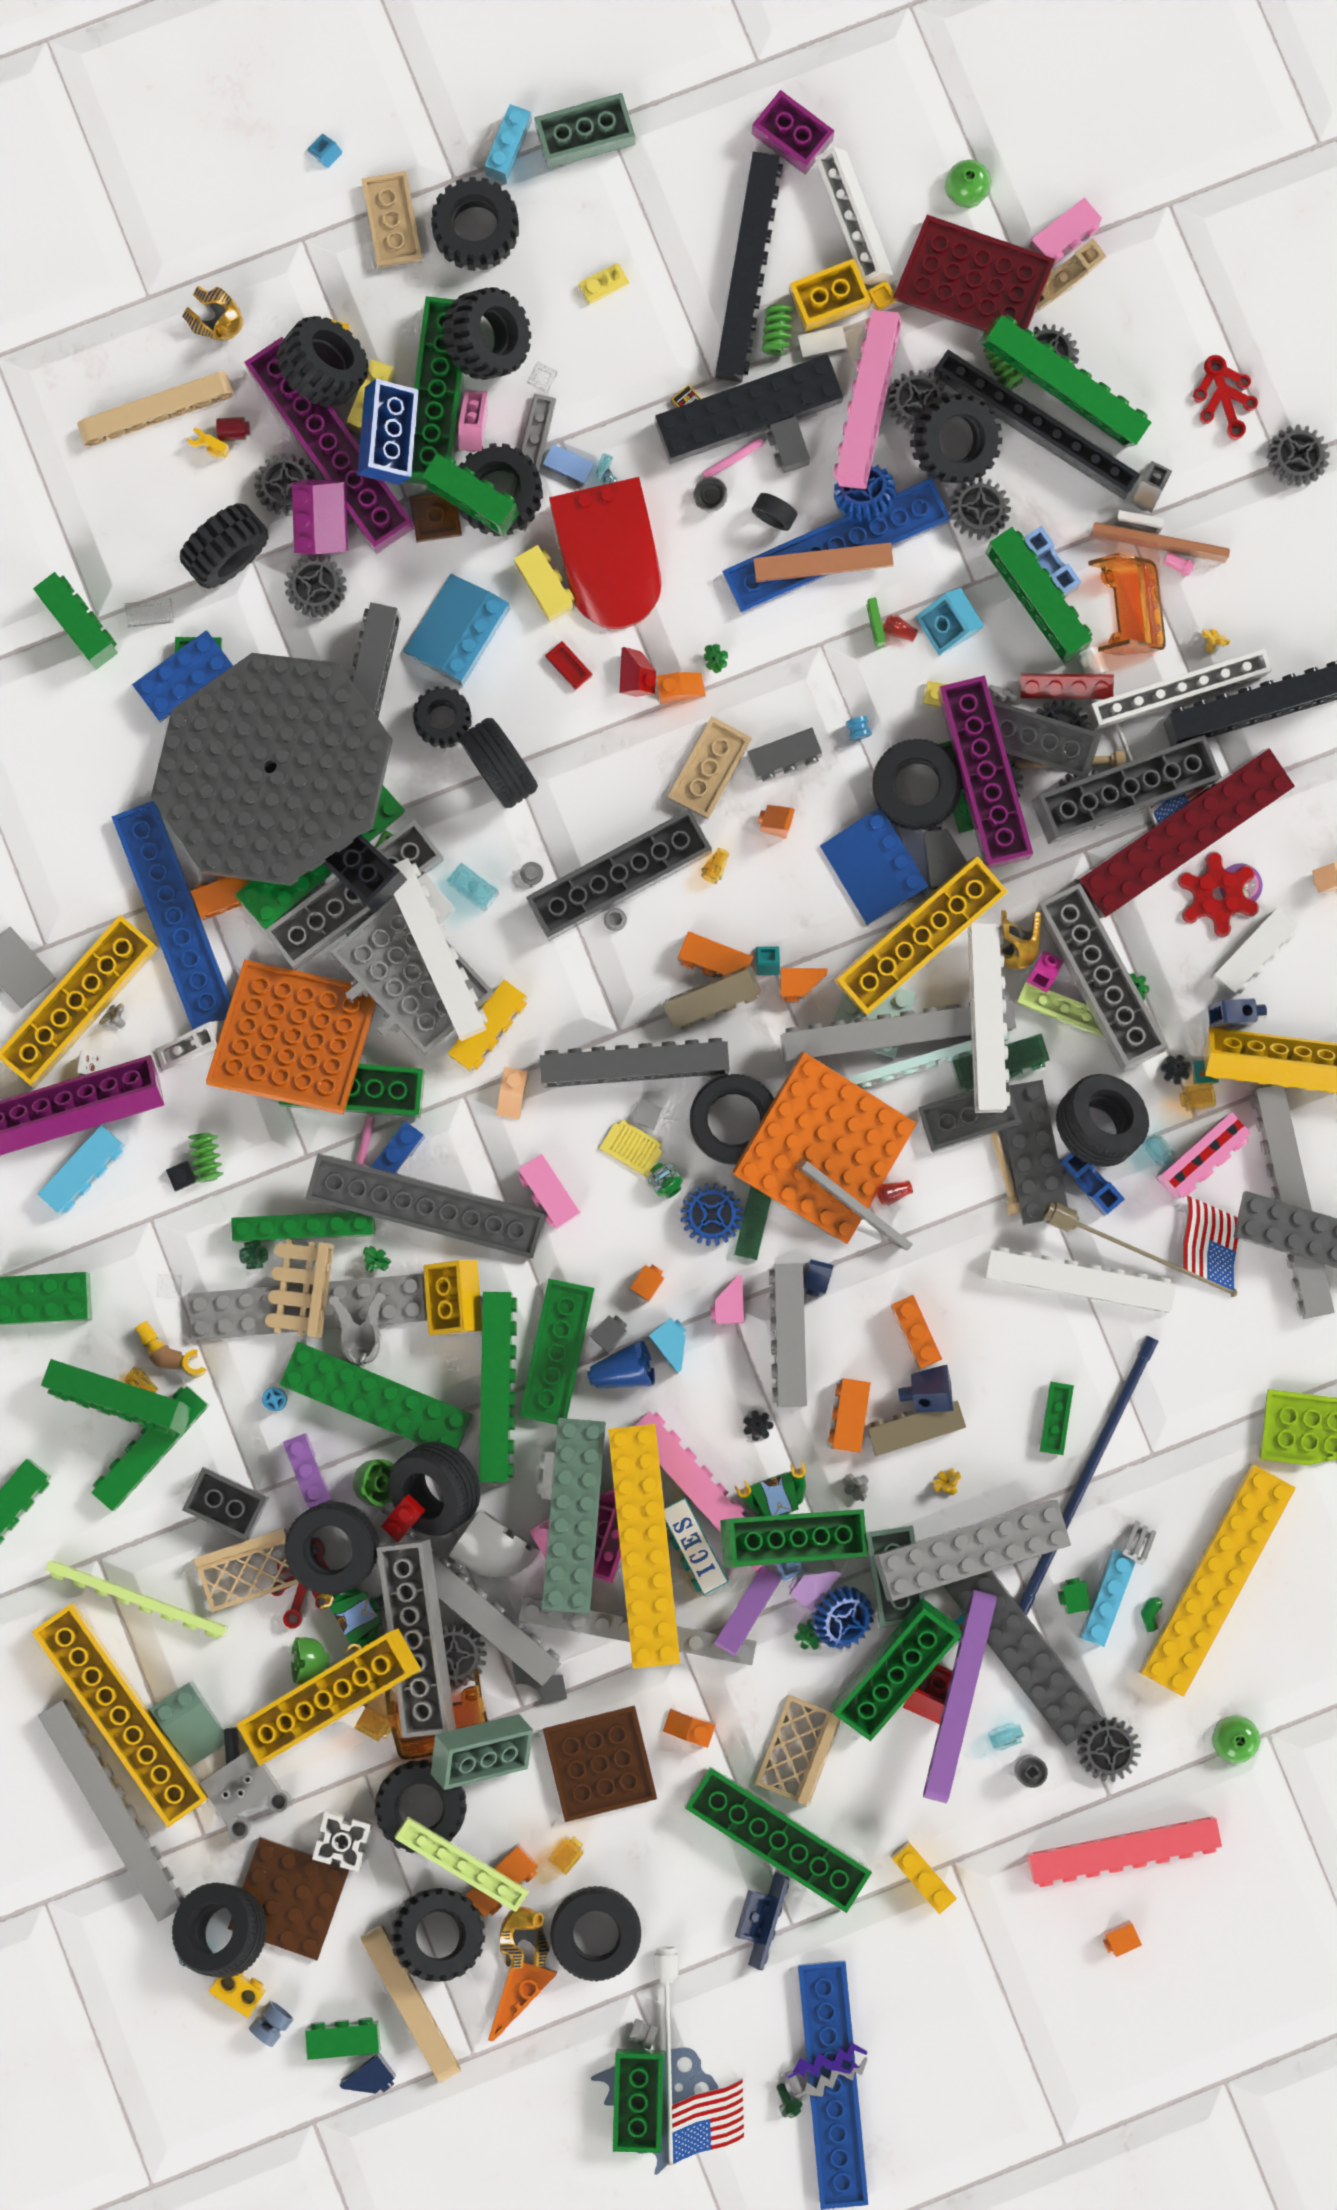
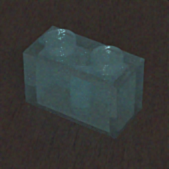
[447,862,499,912]

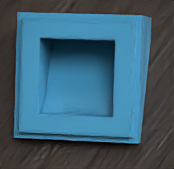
[307,134,342,168]

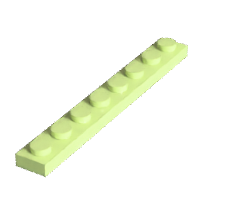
[45,1560,229,1639]

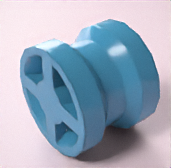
[846,716,872,741]
[262,1388,287,1411]

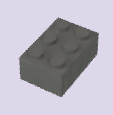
[182,1467,270,1541]

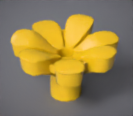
[1202,629,1231,653]
[932,1468,961,1495]

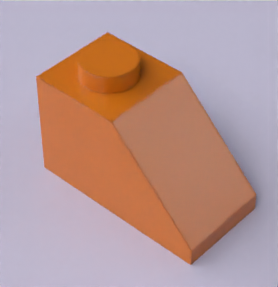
[656,672,706,704]
[757,805,795,839]
[780,968,828,1003]
[663,1708,716,1748]

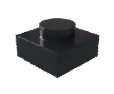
[166,1161,196,1192]

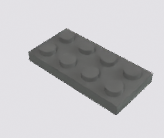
[918,1082,1022,1153]

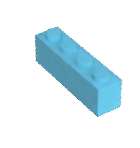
[37,1125,125,1215]
[1079,1549,1136,1647]

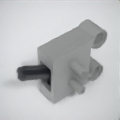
[199,1727,291,1840]

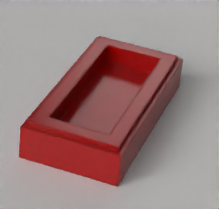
[545,641,593,691]

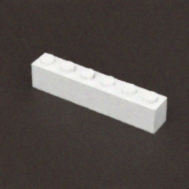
[815,147,893,286]

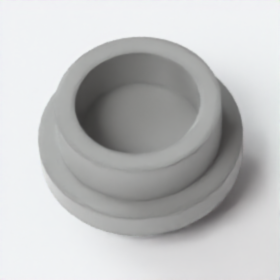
[520,862,543,885]
[604,908,627,931]

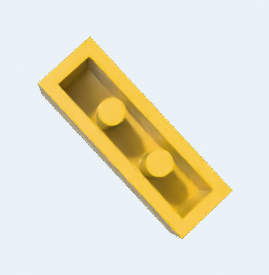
[891,1841,957,1915]

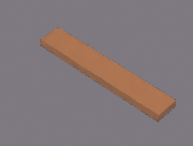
[1090,522,1230,563]
[753,542,894,583]

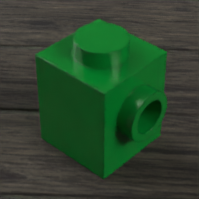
[1057,1577,1092,1614]

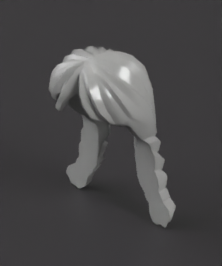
[329,1292,386,1365]

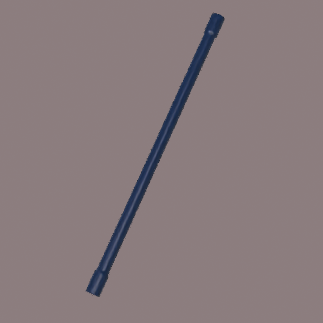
[1018,1335,1159,1615]

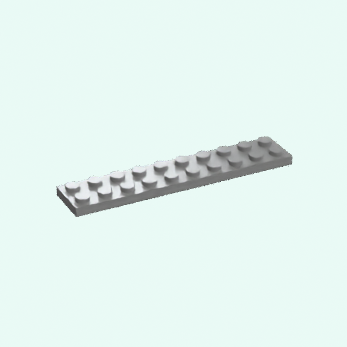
[188,1274,426,1341]

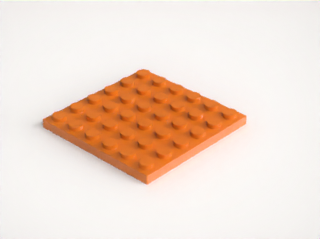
[206,959,377,1115]
[731,1052,917,1244]

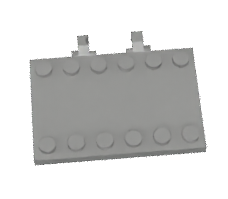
[330,896,494,1056]

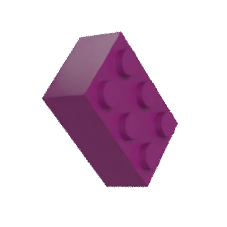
[752,90,835,175]

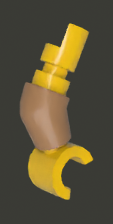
[135,1321,207,1378]

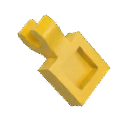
[187,428,230,459]

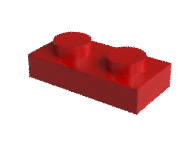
[381,1494,426,1543]

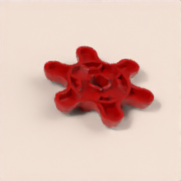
[1177,852,1259,937]

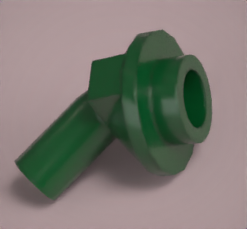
[776,2083,803,2118]

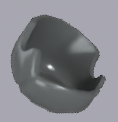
[693,477,728,512]

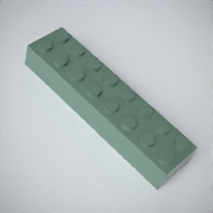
[541,1418,606,1615]

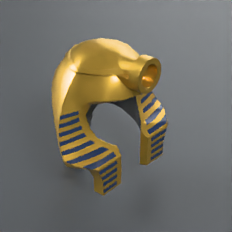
[182,286,243,341]
[1000,910,1041,970]
[500,1907,550,1969]

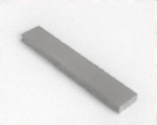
[510,393,557,531]
[796,1159,913,1251]

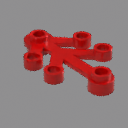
[1193,355,1258,440]
[271,1538,329,1628]

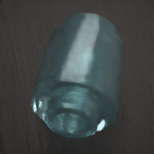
[1142,1132,1176,1168]
[988,1721,1025,1751]

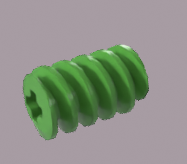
[761,304,794,356]
[983,348,1024,390]
[188,1133,224,1183]

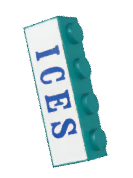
[664,1497,728,1595]

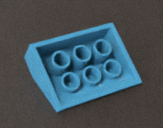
[403,574,510,687]

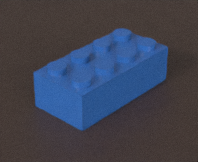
[357,379,418,485]

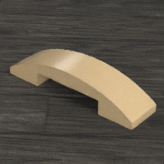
[1035,238,1107,313]

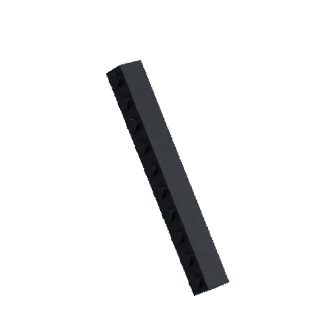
[715,151,783,382]
[933,349,1141,500]

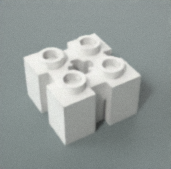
[312,1810,373,1872]

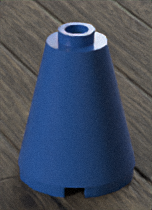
[587,1340,655,1388]

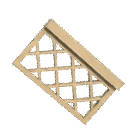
[193,1528,299,1613]
[755,1695,841,1806]

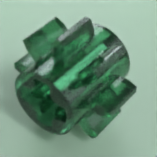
[239,1241,268,1270]

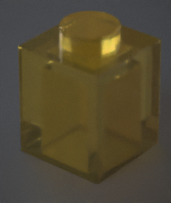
[1179,1082,1217,1112]
[354,1706,393,1742]
[548,1835,585,1875]

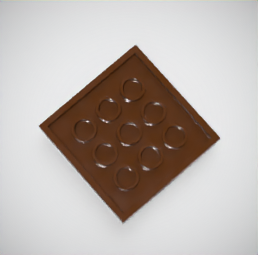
[543,1705,658,1822]
[228,1837,349,1961]

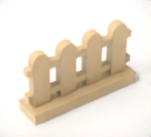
[265,1239,334,1338]

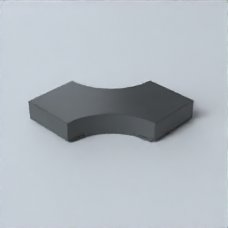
[512,1661,567,1703]

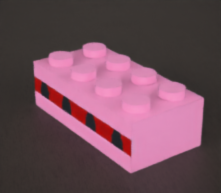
[1156,1112,1251,1199]

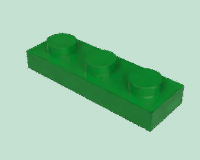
[1039,1382,1074,1455]

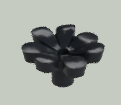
[1160,1055,1191,1085]
[743,1410,774,1442]

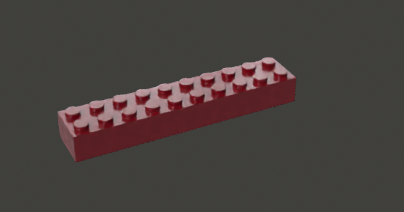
[1074,748,1295,918]

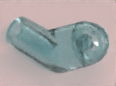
[596,453,617,485]

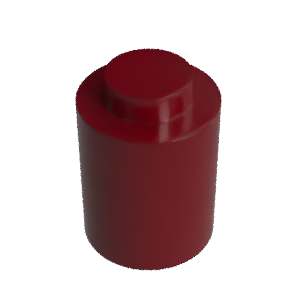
[216,417,251,441]

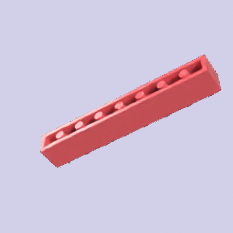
[1027,1816,1222,1887]

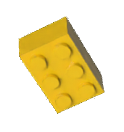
[789,258,871,333]
[423,1260,482,1335]

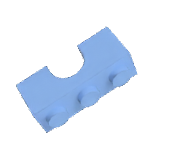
[1024,526,1081,597]

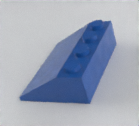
[820,807,929,925]

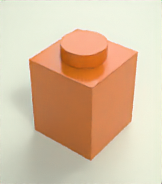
[630,1264,665,1302]
[1103,1920,1142,1957]

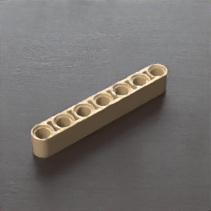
[77,371,234,447]
[360,1924,461,2083]

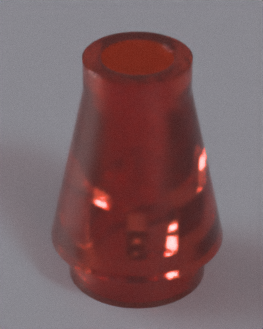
[883,614,918,642]
[877,1180,913,1206]

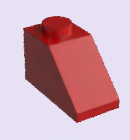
[619,647,656,697]

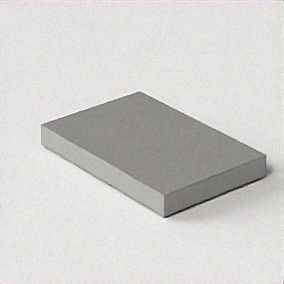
[0,926,57,1009]

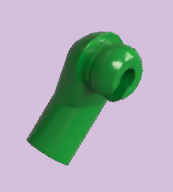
[1141,1597,1163,1633]

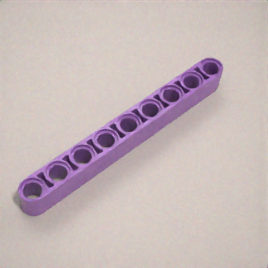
[923,1589,997,1804]

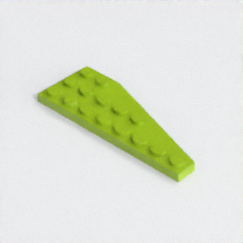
[1259,1389,1337,1465]

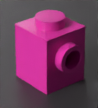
[1027,950,1064,993]

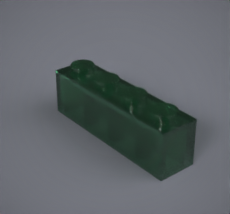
[951,1033,1050,1092]

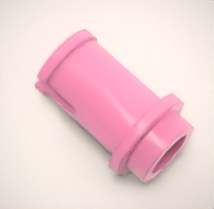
[1164,551,1195,576]

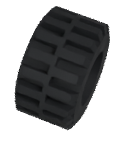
[413,686,472,748]

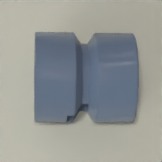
[249,2000,294,2047]

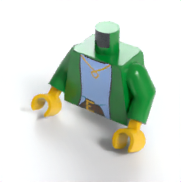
[734,1461,806,1517]
[316,1588,385,1653]

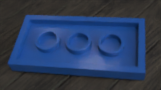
[132,630,233,723]

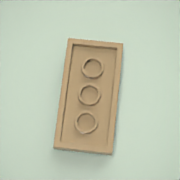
[361,171,423,269]
[667,716,752,820]

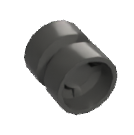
[1014,1754,1048,1788]

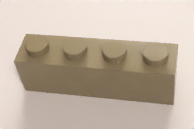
[662,964,761,1030]
[867,1400,966,1456]

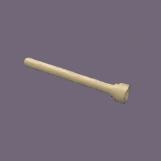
[1014,750,1126,769]
[990,1131,1021,1216]

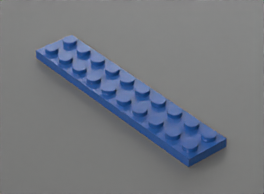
[722,478,951,614]
[111,801,232,1030]
[798,1960,869,2210]

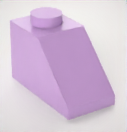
[788,1571,841,1612]

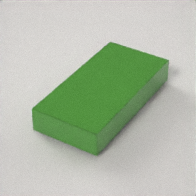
[866,597,886,648]

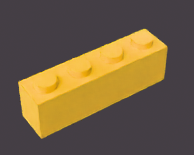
[448,979,528,1072]

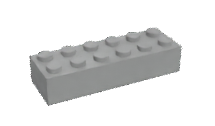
[769,1263,807,1407]

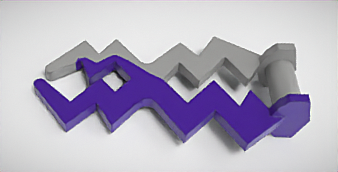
[785,2042,868,2098]

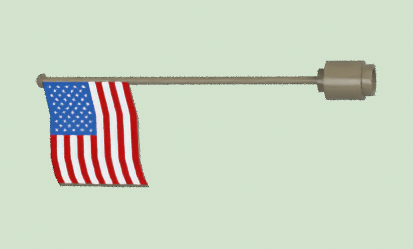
[1042,1196,1238,1297]

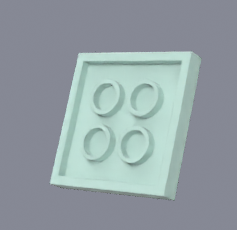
[833,987,917,1060]

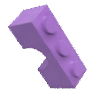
[283,1433,333,1508]

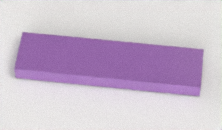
[714,1566,782,1656]

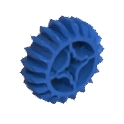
[834,464,896,522]
[680,1183,743,1246]
[811,1585,875,1650]

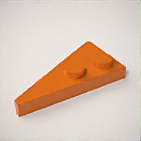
[488,1961,557,2042]

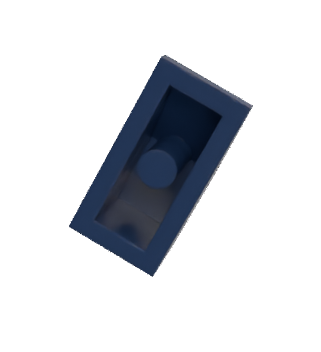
[804,1259,834,1298]
[339,2053,396,2094]

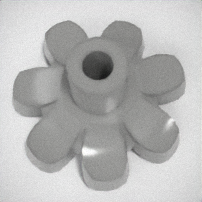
[988,685,1017,703]
[99,1003,126,1029]
[842,1474,869,1501]

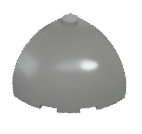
[449,1510,540,1578]

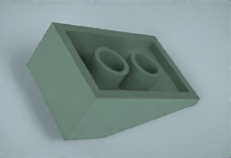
[149,1681,225,1767]

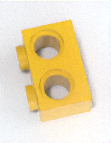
[208,1972,266,2018]

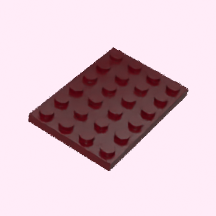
[893,214,1055,332]

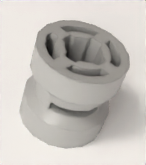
[627,2018,658,2050]

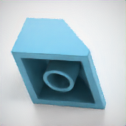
[915,588,985,655]
[649,1318,686,1374]

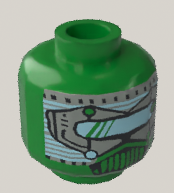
[648,1163,683,1199]

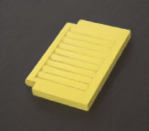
[599,1119,663,1177]

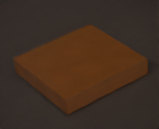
[409,493,462,543]

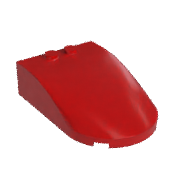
[549,477,662,629]

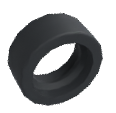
[751,493,798,531]

